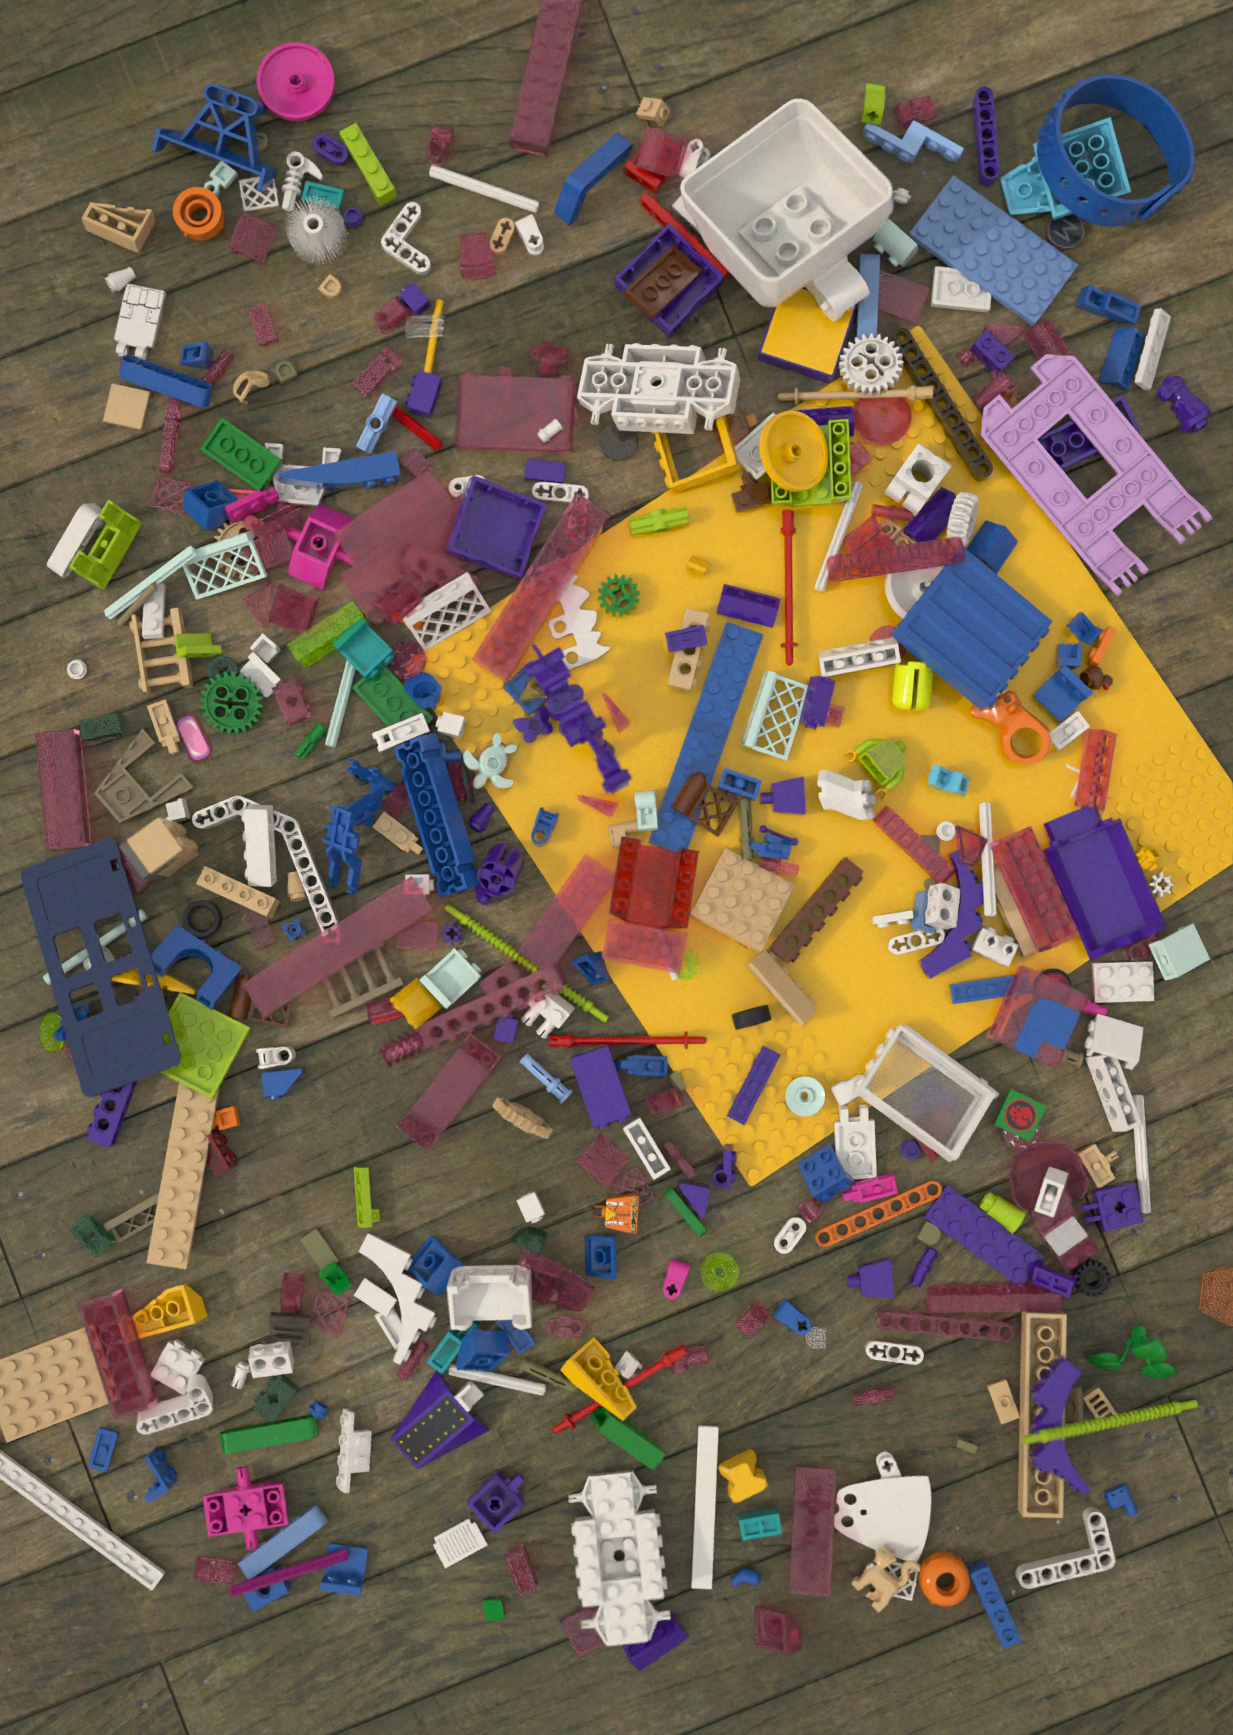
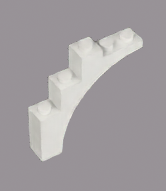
[359,1232,437,1365]

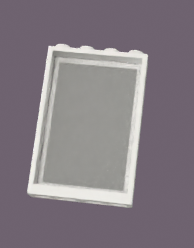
[853,1025,995,1162]

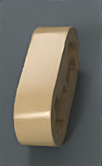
[489,218,515,256]

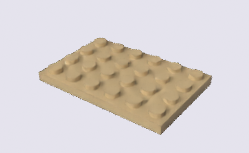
[0,1323,121,1443]

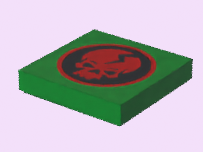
[993,1089,1047,1142]

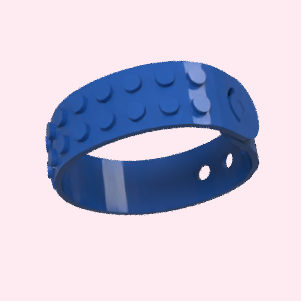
[1037,74,1195,227]

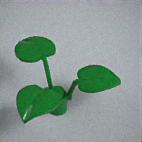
[1085,1326,1176,1379]

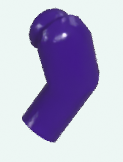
[476,885,491,905]

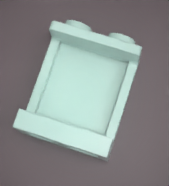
[1148,924,1210,980]
[420,948,482,1009]

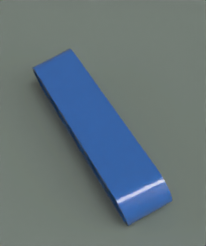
[119,355,212,407]

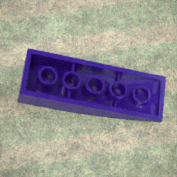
[1037,395,1140,470]

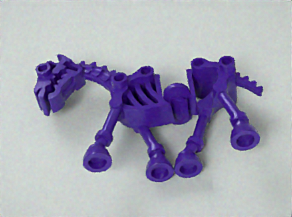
[524,643,633,795]

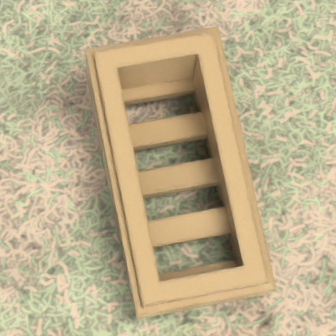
[1082,1384,1117,1419]

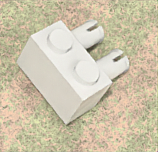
[971,926,1019,967]
[521,983,575,1039]

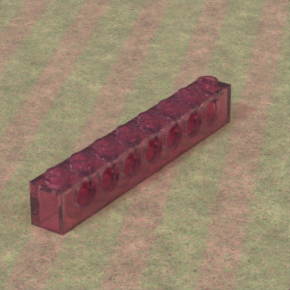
[414,962,568,1050]

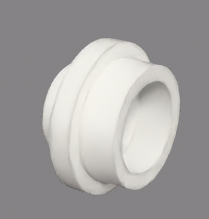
[893,188,911,204]
[67,660,87,680]
[936,821,956,841]

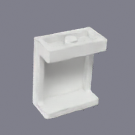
[1085,1014,1143,1070]

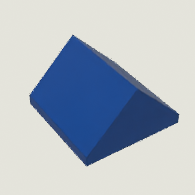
[966,520,1018,574]
[585,1234,617,1279]

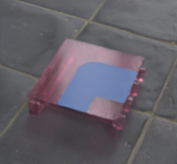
[986,965,1088,1068]

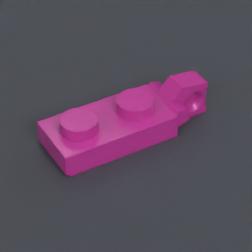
[225,487,280,524]
[841,1173,898,1203]

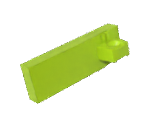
[354,1166,380,1228]

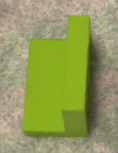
[174,633,222,658]

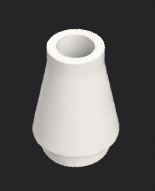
[105,267,136,292]

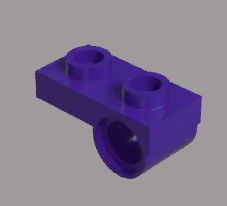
[712,1144,736,1189]

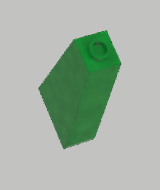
[590,1406,666,1470]

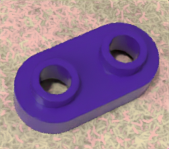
[313,134,349,166]

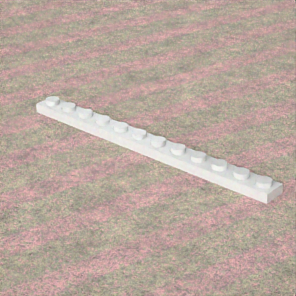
[0,1450,165,1591]

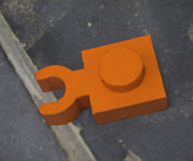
[212,1106,241,1131]

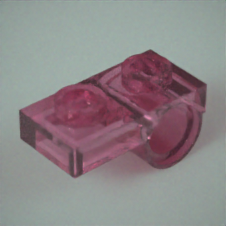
[894,96,937,128]

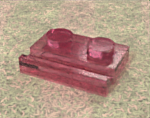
[396,919,438,951]

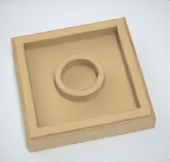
[103,384,151,431]

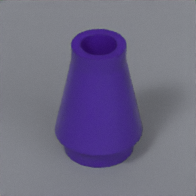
[468,803,495,833]

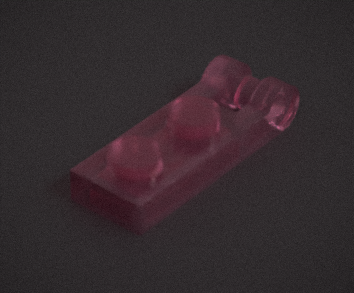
[351,346,403,398]

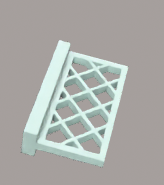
[183,530,267,600]
[740,670,808,761]

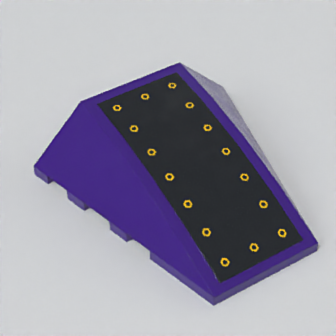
[390,1370,489,1469]

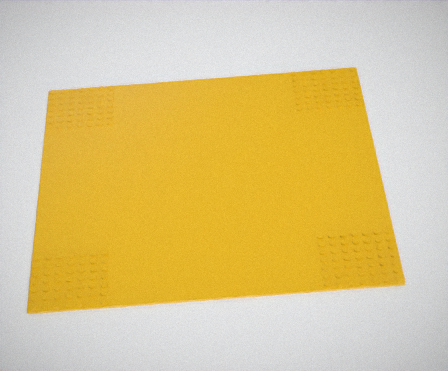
[405,326,1233,1186]

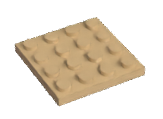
[690,848,795,953]

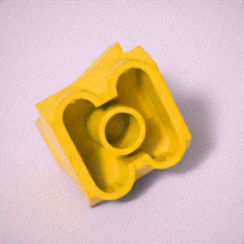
[718,1449,768,1502]

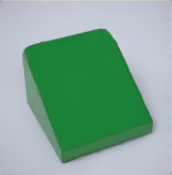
[482,1596,506,1620]

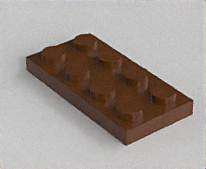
[623,245,702,320]

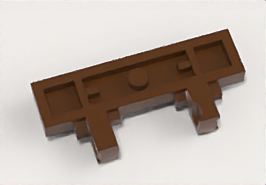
[731,472,772,513]

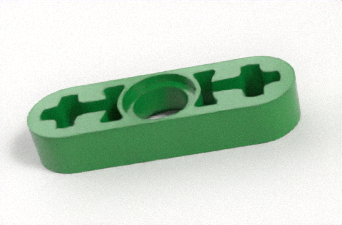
[664,1187,708,1238]

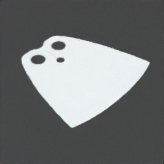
[834,1476,931,1562]

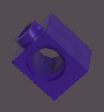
[399,283,431,318]
[493,1013,519,1044]

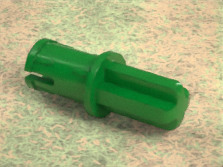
[295,723,327,760]

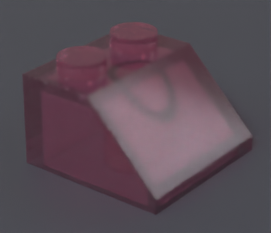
[636,127,690,179]

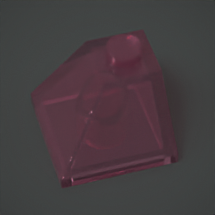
[754,1606,803,1656]

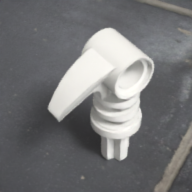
[281,152,323,212]

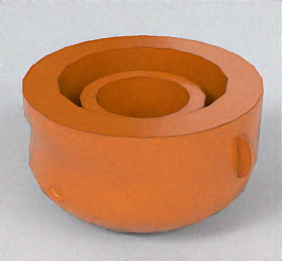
[173,187,225,241]
[918,1551,971,1607]

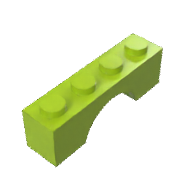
[339,123,397,207]

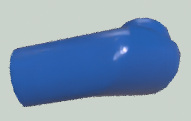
[730,1568,761,1587]

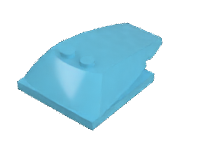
[1000,117,1131,220]

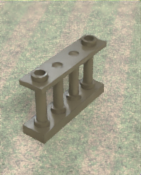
[312,940,405,1018]

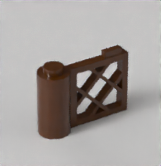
[671,772,738,837]
[228,974,295,1028]

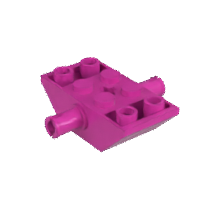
[282,504,359,590]
[203,1466,289,1550]

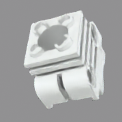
[884,443,952,516]

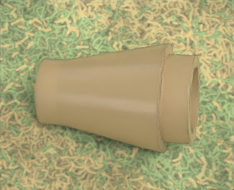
[287,871,306,902]

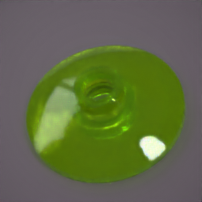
[38,1013,64,1053]
[700,1252,739,1292]

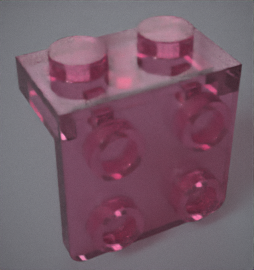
[269,584,319,635]

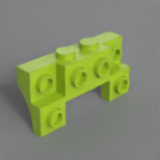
[69,500,143,590]

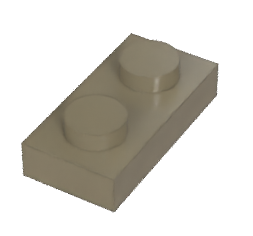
[1065,1386,1084,1426]

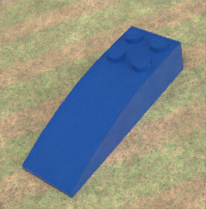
[278,451,401,490]

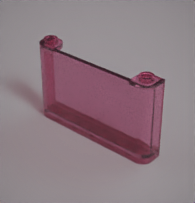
[456,372,576,453]

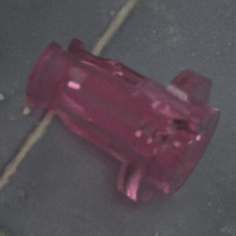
[972,369,1015,411]

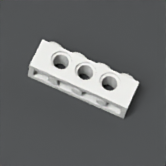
[818,637,901,677]
[1085,1053,1142,1132]

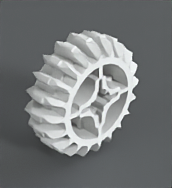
[947,492,979,546]

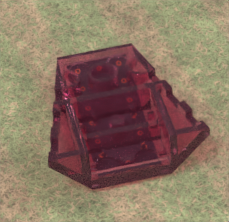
[514,1247,595,1312]

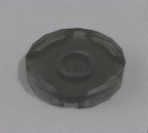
[600,422,638,462]

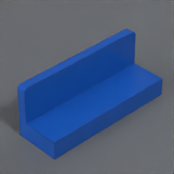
[1099,328,1145,391]

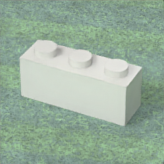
[623,1116,671,1179]

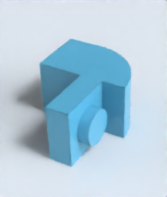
[928,764,970,797]

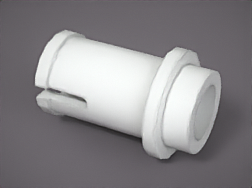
[537,419,563,443]
[231,1361,251,1389]

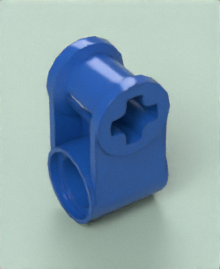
[531,807,559,847]
[773,1299,811,1335]

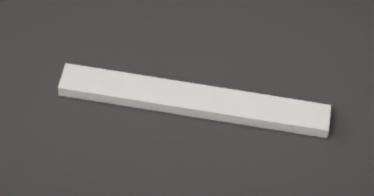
[691,1425,719,1589]

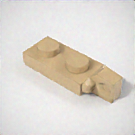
[147,699,180,755]
[372,812,424,855]

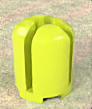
[892,662,934,711]

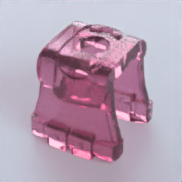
[459,232,496,280]

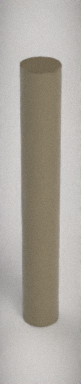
[117,583,158,627]

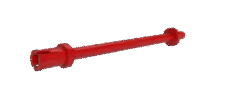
[780,510,798,666]
[549,1031,707,1049]
[552,1344,689,1434]

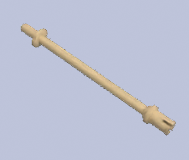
[777,385,933,405]

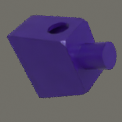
[760,777,806,816]
[847,1257,895,1299]

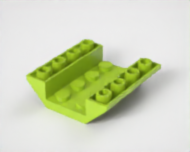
[771,419,852,507]

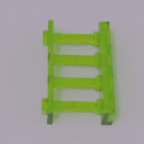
[287,600,369,668]

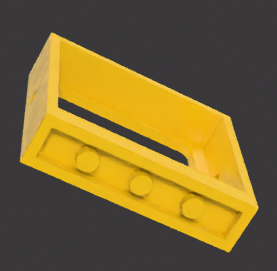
[651,412,741,493]

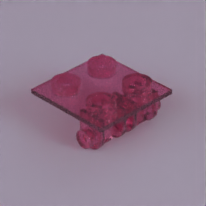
[228,210,277,264]
[576,1134,630,1188]

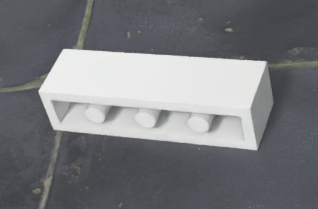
[242,805,277,887]

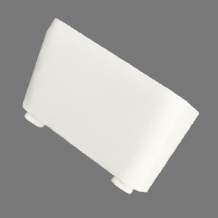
[447,1265,532,1331]

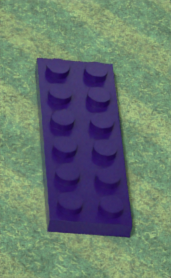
[923,1185,1044,1288]

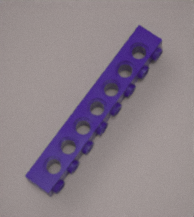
[87,989,167,1148]

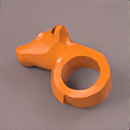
[970,690,1051,765]

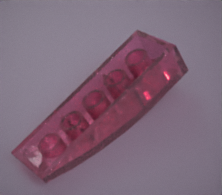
[788,1467,836,1597]

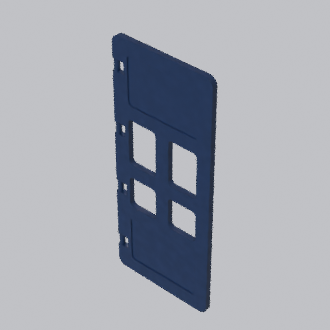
[21,838,182,1097]

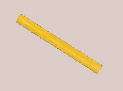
[424,299,444,374]

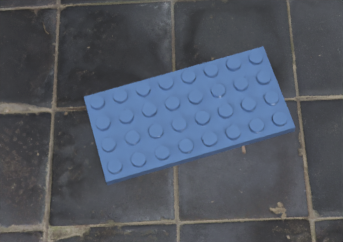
[908,175,1078,326]

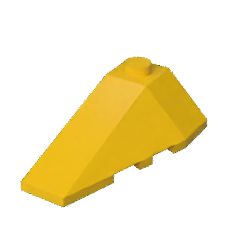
[124,1284,208,1341]

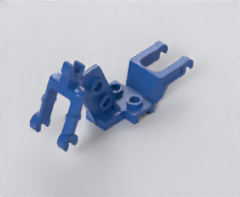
[323,759,396,895]

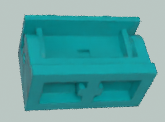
[738,1507,782,1541]

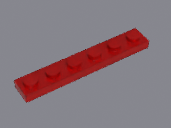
[640,192,729,282]

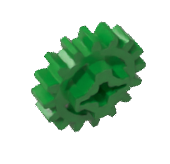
[597,574,640,617]

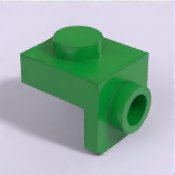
[318,1261,352,1297]

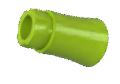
[979,1191,1027,1234]

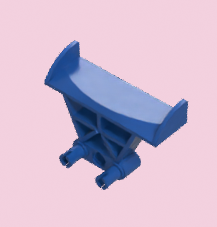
[152,84,278,192]

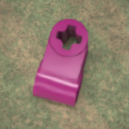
[663,1258,690,1299]

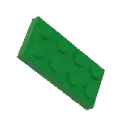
[200,418,283,492]
[352,665,434,743]

